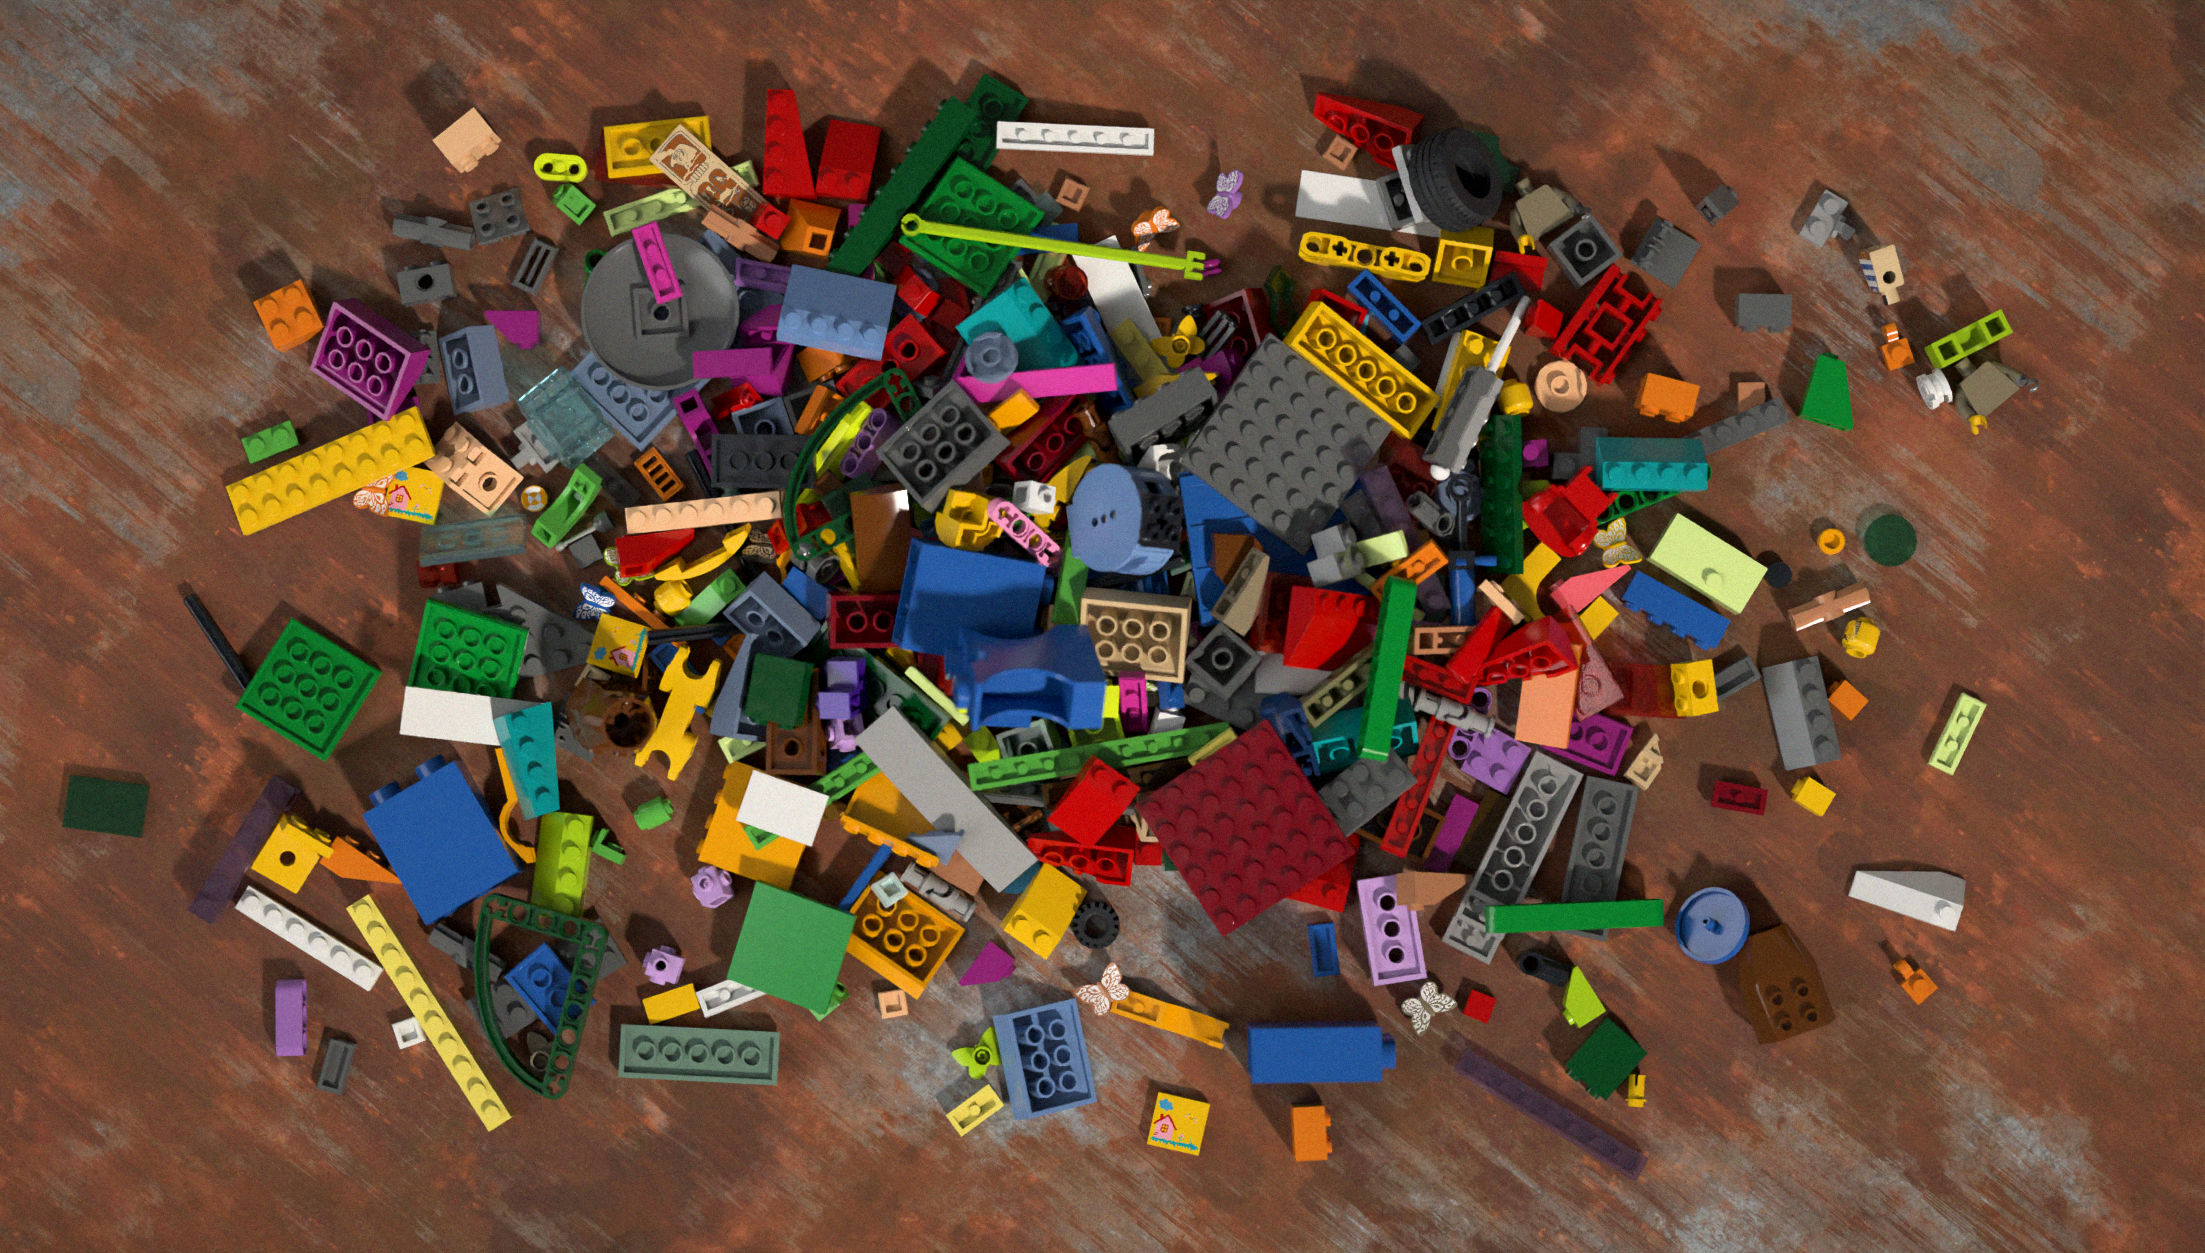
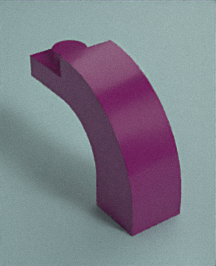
[672,388,721,477]

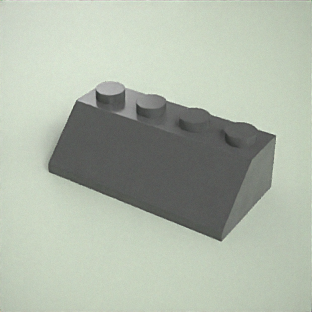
[1761,656,1842,771]

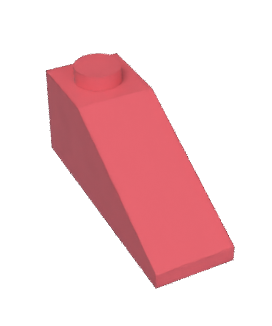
[1547,565,1631,620]

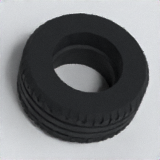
[1408,127,1503,233]

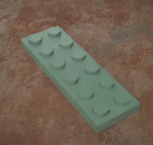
[618,1024,781,1085]

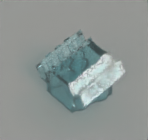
[516,366,616,470]

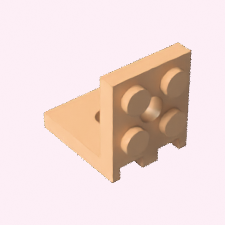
[423,422,524,518]
[1442,580,1525,629]

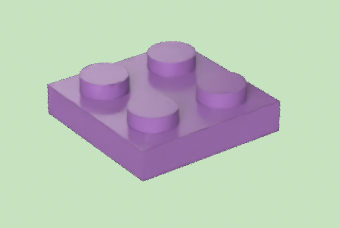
[1459,728,1532,795]

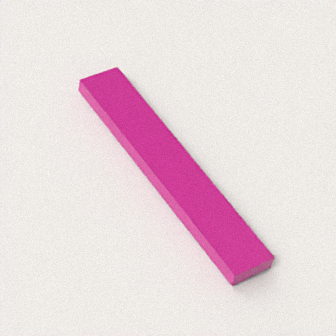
[957,362,1118,403]

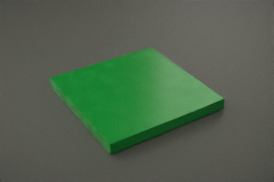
[899,156,1045,300]
[407,596,530,699]
[235,617,383,762]
[726,879,858,1015]

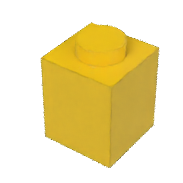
[1791,777,1836,816]

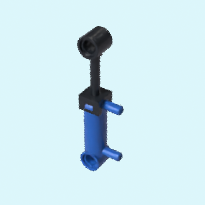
[1447,473,1497,625]

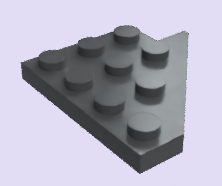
[477,581,595,681]

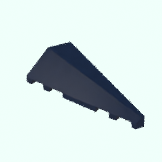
[1258,692,1324,792]

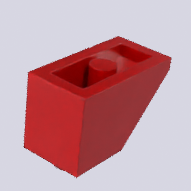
[891,264,944,317]

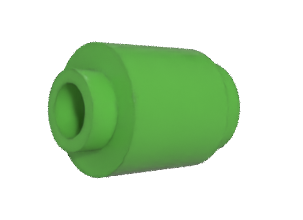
[633,795,674,830]

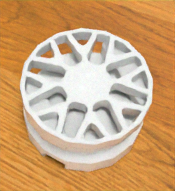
[1917,368,1953,410]

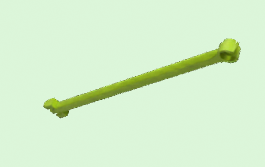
[901,214,1206,280]

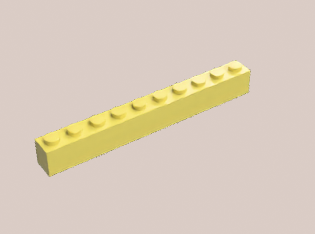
[346,893,516,1132]

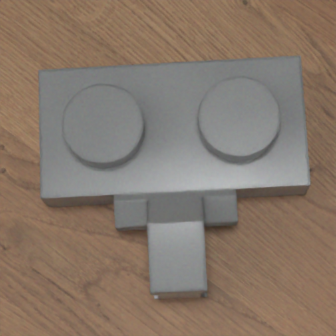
[1797,190,1855,249]
[511,415,567,474]

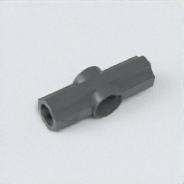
[393,213,475,252]
[1405,491,1469,550]
[428,922,508,982]

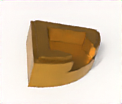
[821,800,848,821]

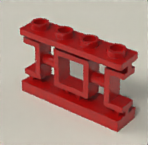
[1548,263,1663,388]

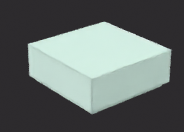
[870,872,908,908]

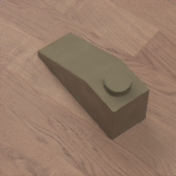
[1209,547,1270,636]

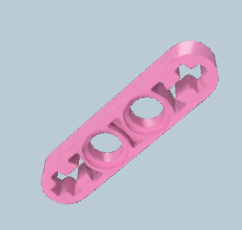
[987,498,1063,568]

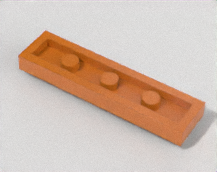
[599,575,690,649]

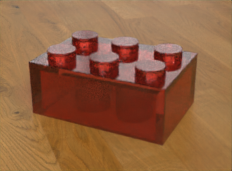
[1249,572,1315,654]

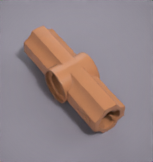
[701,204,780,263]
[1787,582,1870,631]

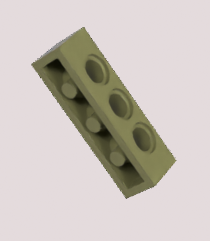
[1298,641,1375,728]

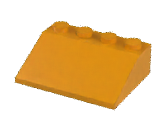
[847,870,966,1000]

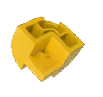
[935,488,1007,551]

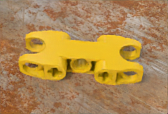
[1298,232,1431,283]
[635,644,723,781]

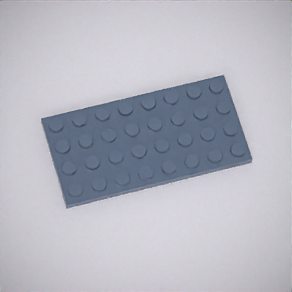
[565,229,784,452]

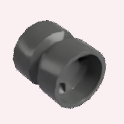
[791,536,840,584]

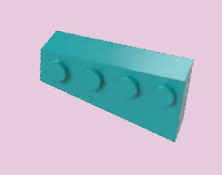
[493,701,560,821]

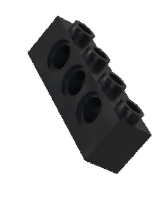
[1419,271,1526,345]

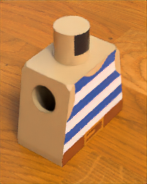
[1857,243,1904,305]

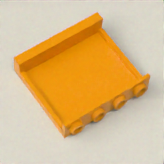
[696,760,808,890]
[840,771,969,868]

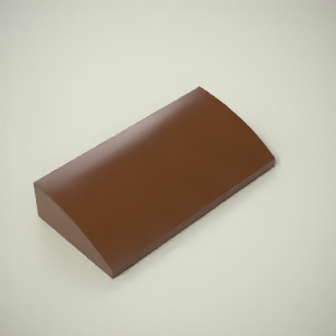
[849,483,912,592]

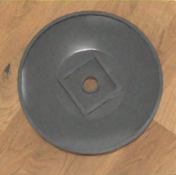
[581,233,740,391]

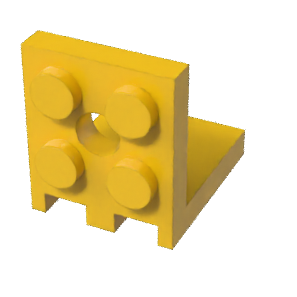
[250,812,334,894]

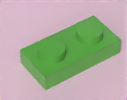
[241,420,301,464]

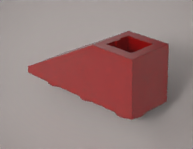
[1521,299,1564,342]
[615,528,695,578]

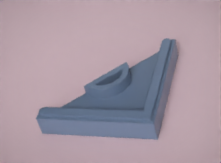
[905,829,965,866]

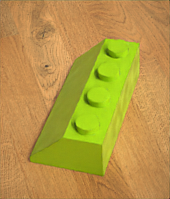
[531,811,596,921]

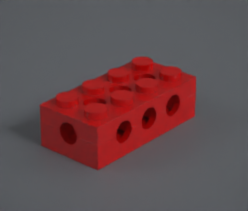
[835,313,952,413]

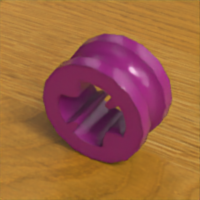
[1201,259,1223,278]

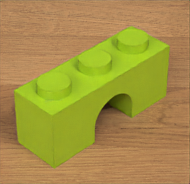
[1924,309,2013,369]

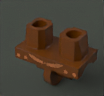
[1001,805,1044,842]

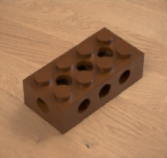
[766,668,828,775]

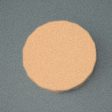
[1534,360,1587,413]

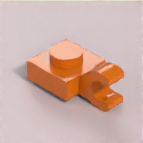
[1880,323,1915,371]
[1892,959,1938,1005]

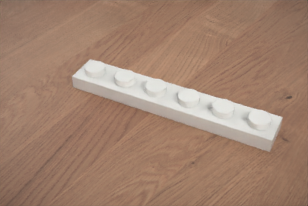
[996,121,1154,156]
[235,885,384,991]

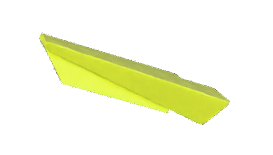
[796,400,874,505]

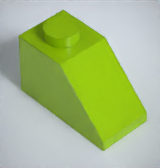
[963,725,1004,763]
[1562,965,1606,1028]

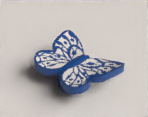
[573,582,617,622]

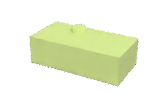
[1646,513,1768,615]

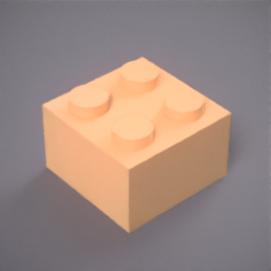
[432,107,502,173]

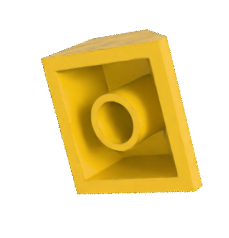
[1432,226,1494,288]

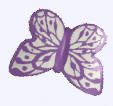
[1207,170,1243,219]

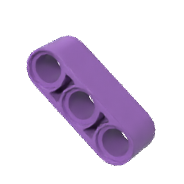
[840,408,903,483]
[1447,687,1492,760]
[275,979,307,1056]

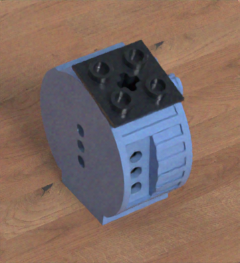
[1066,464,1183,575]

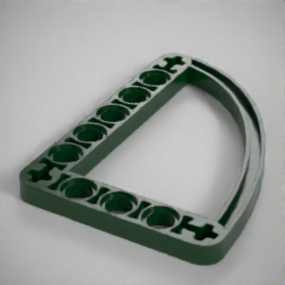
[783,368,923,561]
[474,893,609,1100]

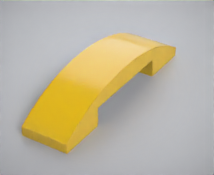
[654,523,751,581]

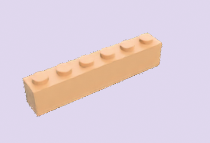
[625,491,785,534]

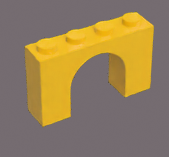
[1499,542,1619,653]

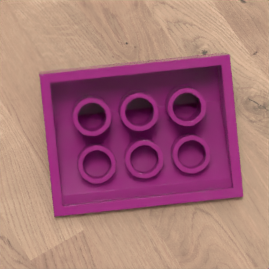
[310,298,431,421]

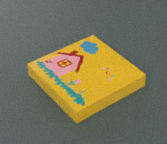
[386,467,444,526]
[586,613,652,678]
[1147,1092,1210,1156]

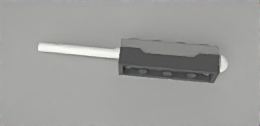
[1422,296,1532,480]

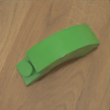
[531,462,602,549]

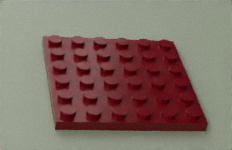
[1135,718,1356,937]

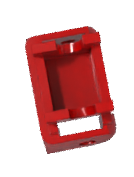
[1523,465,1619,558]

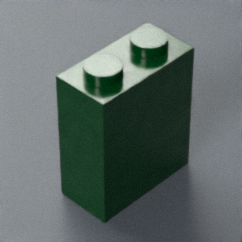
[744,653,814,731]
[1563,1016,1647,1101]

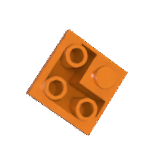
[779,198,842,261]

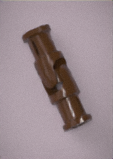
[1073,400,1128,467]

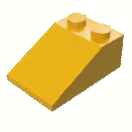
[999,863,1088,960]

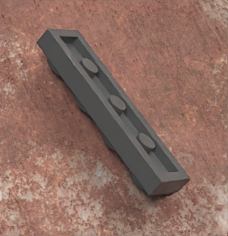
[1681,397,1790,456]

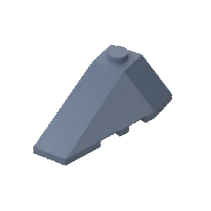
[709,633,770,742]

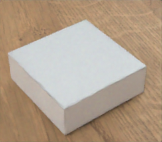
[392,1016,427,1049]

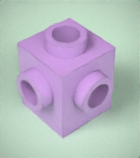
[824,714,865,752]
[691,865,736,908]
[643,945,686,985]

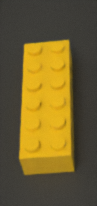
[1283,302,1441,440]

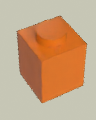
[1826,680,1869,721]

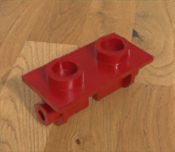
[711,381,764,421]

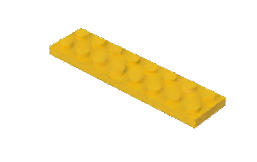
[226,406,437,536]

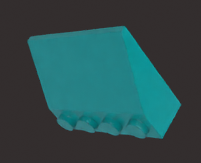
[956,277,1085,400]

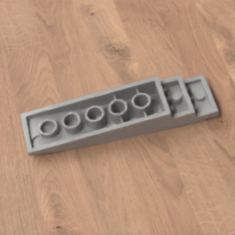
[854,704,1039,893]
[1441,751,1584,965]

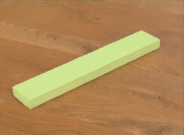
[603,160,760,238]

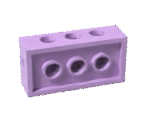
[1355,872,1427,986]

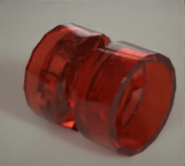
[1043,265,1088,300]
[416,550,460,589]

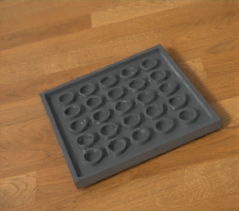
[1177,333,1393,556]

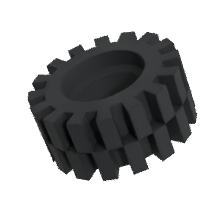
[1072,901,1120,949]

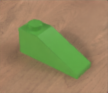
[672,568,747,627]

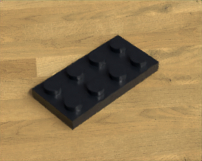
[711,434,817,489]

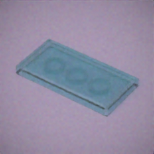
[419,514,527,567]

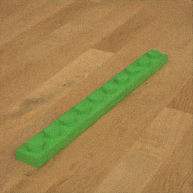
[967,722,1229,791]

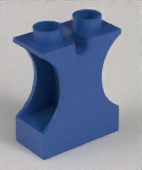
[944,625,1107,730]

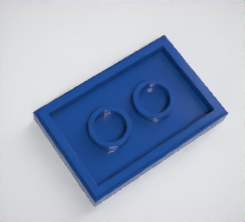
[504,941,597,1035]

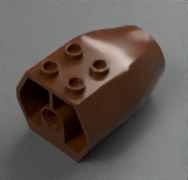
[565,677,657,757]
[1737,922,1836,1045]

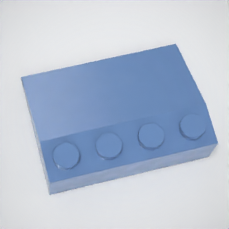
[777,264,897,362]
[993,998,1097,1120]

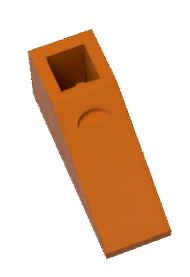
[319,835,402,884]

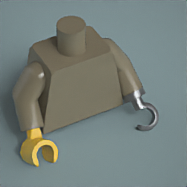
[1510,177,1592,254]
[1954,356,2039,434]

